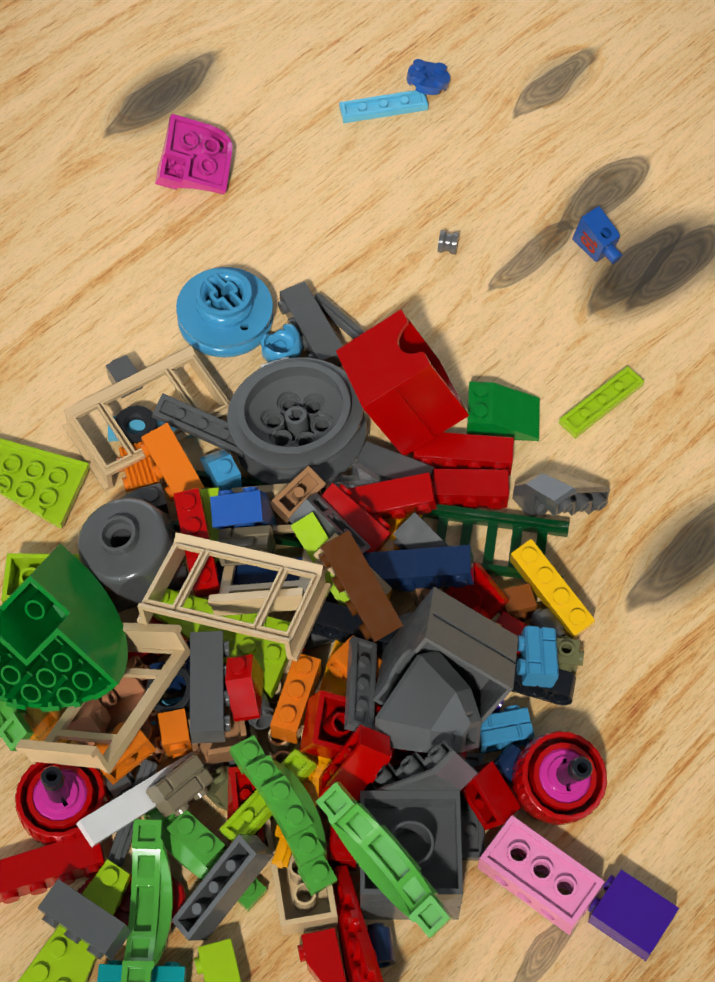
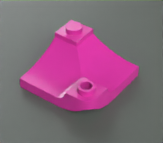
[155,114,232,195]

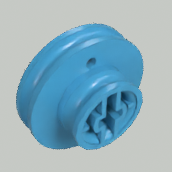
[176,267,273,358]

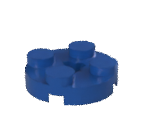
[406,59,450,95]

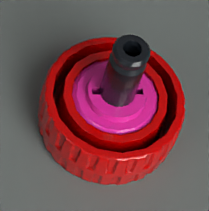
[512,731,607,825]
[15,762,109,846]

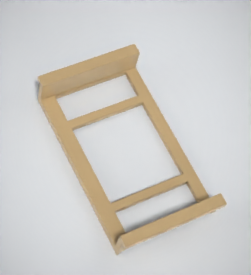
[63,345,230,491]
[208,483,322,616]
[137,532,331,661]
[15,623,190,774]

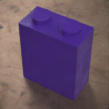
[588,869,679,961]

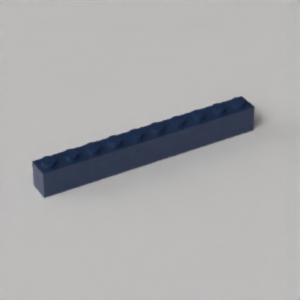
[217,545,474,597]

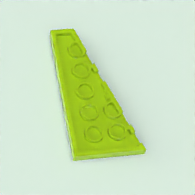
[153,589,291,698]

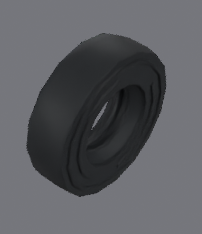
[115,405,158,445]

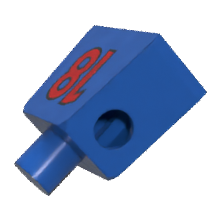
[572,206,623,264]

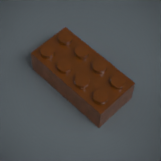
[318,530,404,642]

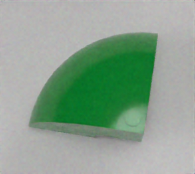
[0,543,128,712]

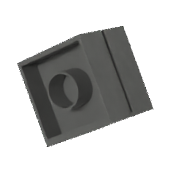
[373,587,518,724]
[360,790,463,920]

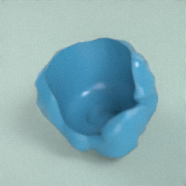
[260,324,302,363]

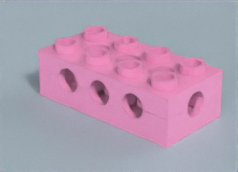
[478,815,605,935]

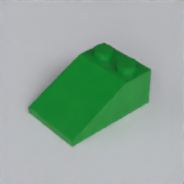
[466,381,540,441]

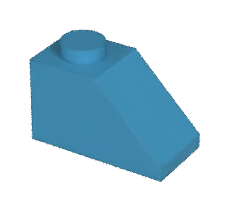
[200,449,242,491]

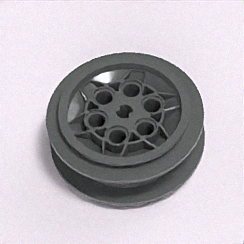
[227,358,367,485]

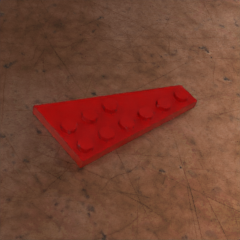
[332,865,384,982]

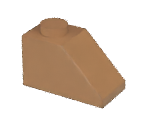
[270,466,326,523]

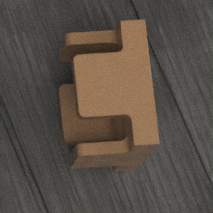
[187,706,247,765]

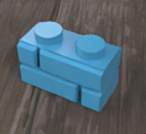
[517,626,559,688]
[479,705,534,754]

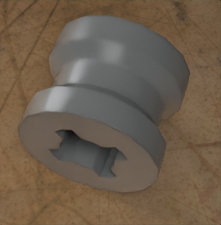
[437,230,459,255]

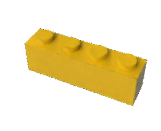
[509,539,596,640]

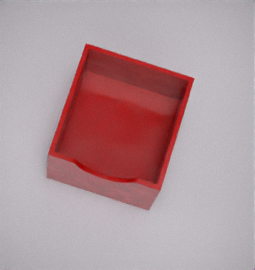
[336,309,469,456]

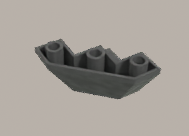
[512,473,610,517]
[374,651,481,753]
[370,740,479,791]

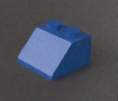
[210,487,276,530]

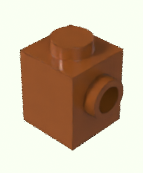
[498,583,537,622]

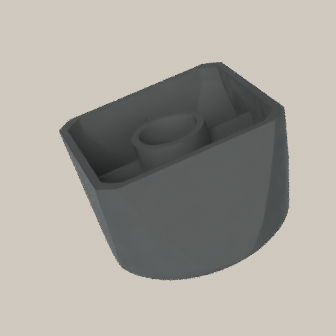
[77,498,189,613]

